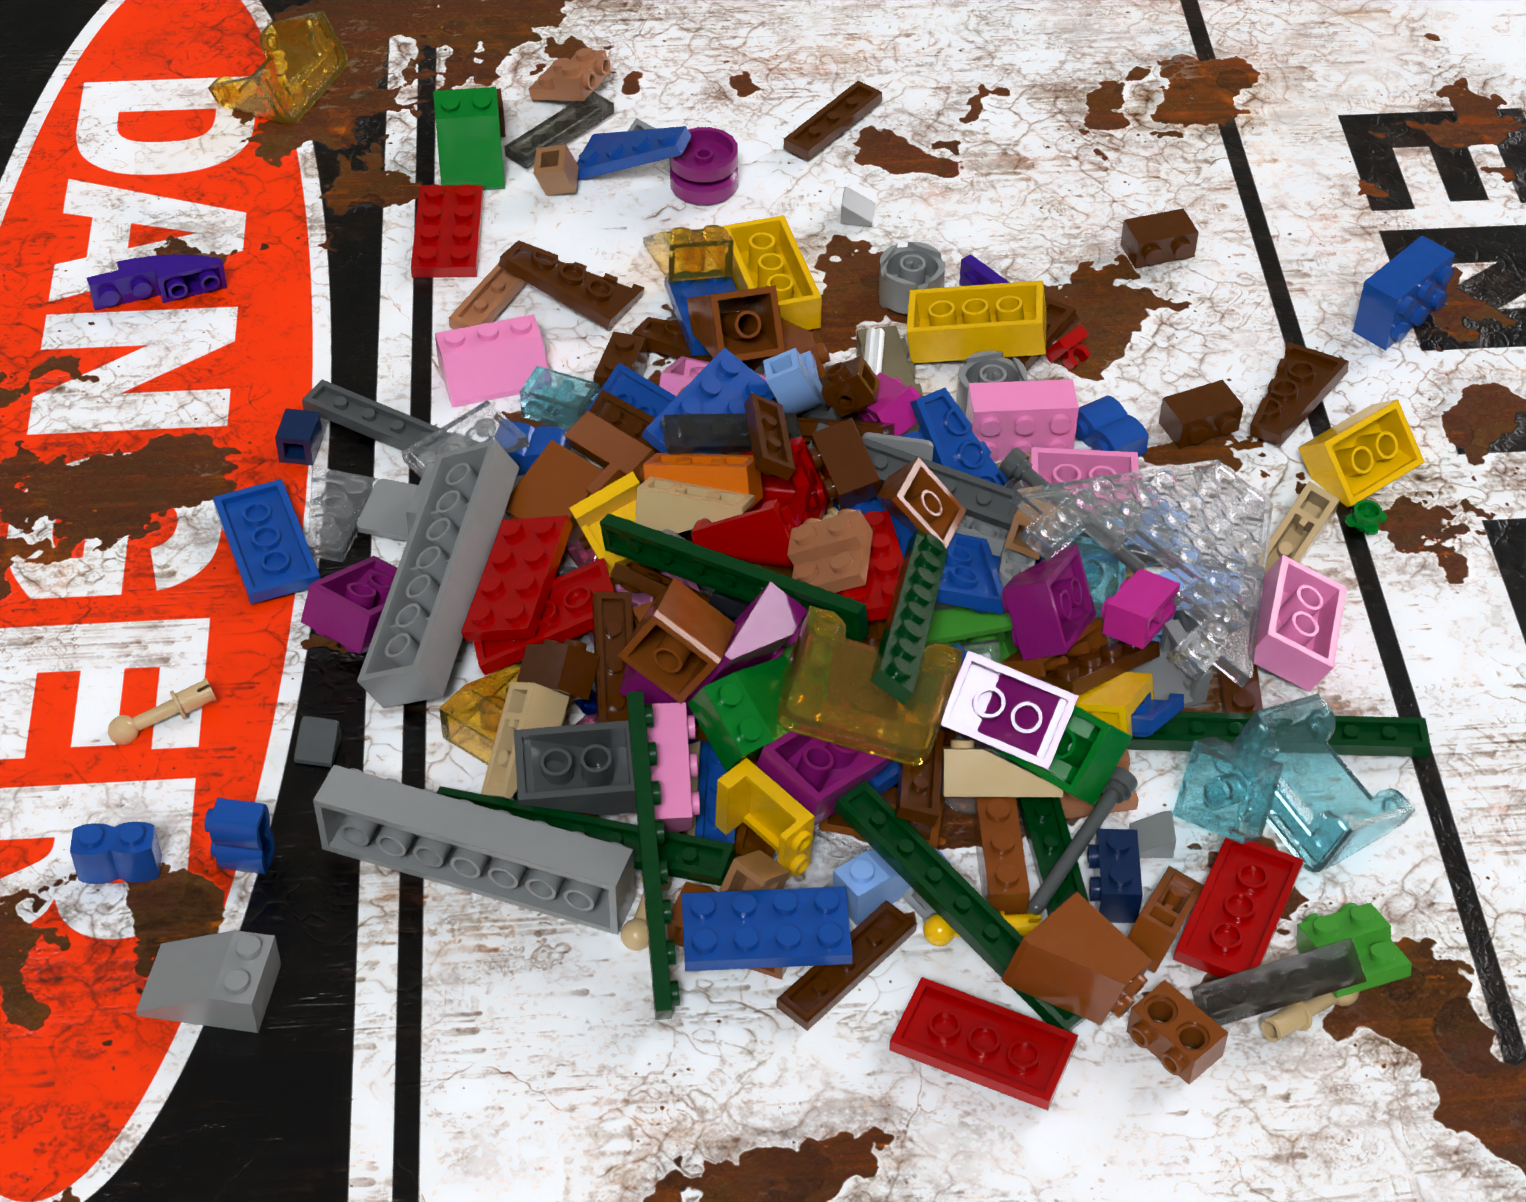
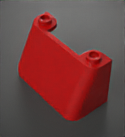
[691,436,828,568]

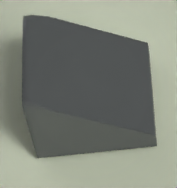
[294,716,342,768]

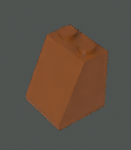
[687,285,785,361]
[505,439,603,554]
[618,578,737,704]
[1001,892,1152,1025]

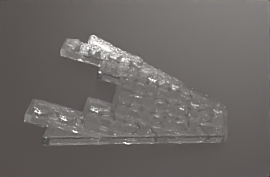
[1011,459,1273,688]

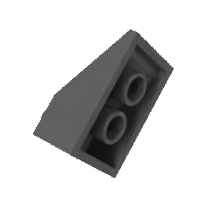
[514,720,636,816]

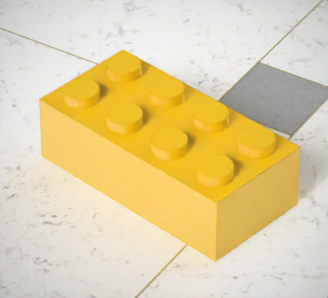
[722,215,822,330]
[906,280,1046,363]

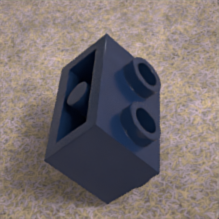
[1087,828,1143,923]

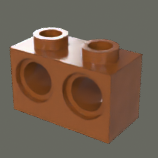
[1126,980,1228,1085]

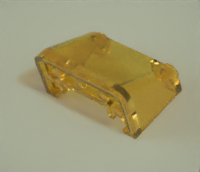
[208,11,348,124]
[777,606,963,766]

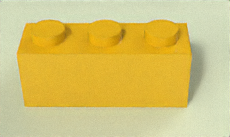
[1298,399,1425,507]

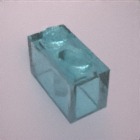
[519,366,600,430]

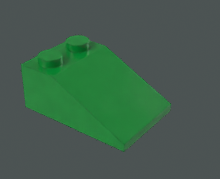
[433,87,505,190]
[687,656,819,772]
[988,705,1132,806]

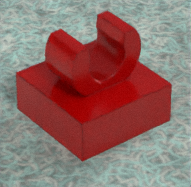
[1046,324,1090,370]

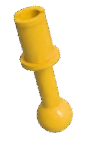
[923,911,1042,946]

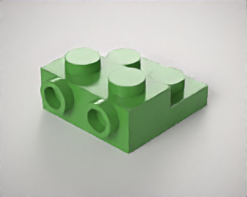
[1297,903,1412,998]

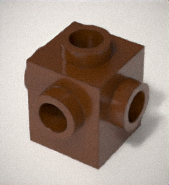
[821,355,880,418]

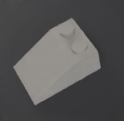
[136,930,281,1033]

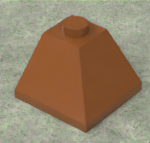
[876,457,966,549]

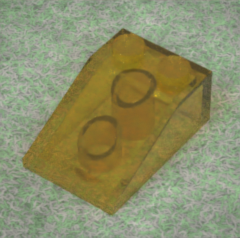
[643,225,734,282]
[439,664,575,765]

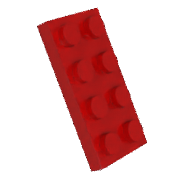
[411,184,484,278]
[836,510,904,621]
[461,515,573,642]
[474,558,617,676]
[1173,832,1304,989]
[889,977,1078,1111]

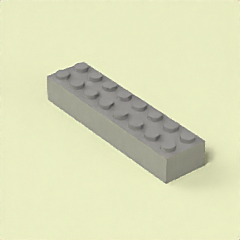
[357,440,520,708]
[313,765,636,935]

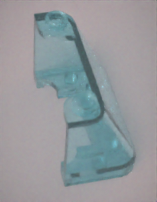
[1225,694,1415,873]

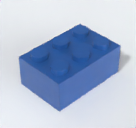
[1353,235,1455,351]

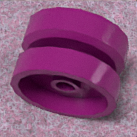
[670,127,738,205]

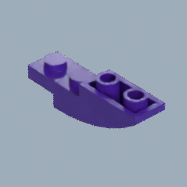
[87,254,227,311]

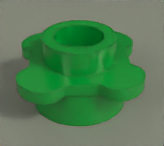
[1345,500,1387,535]

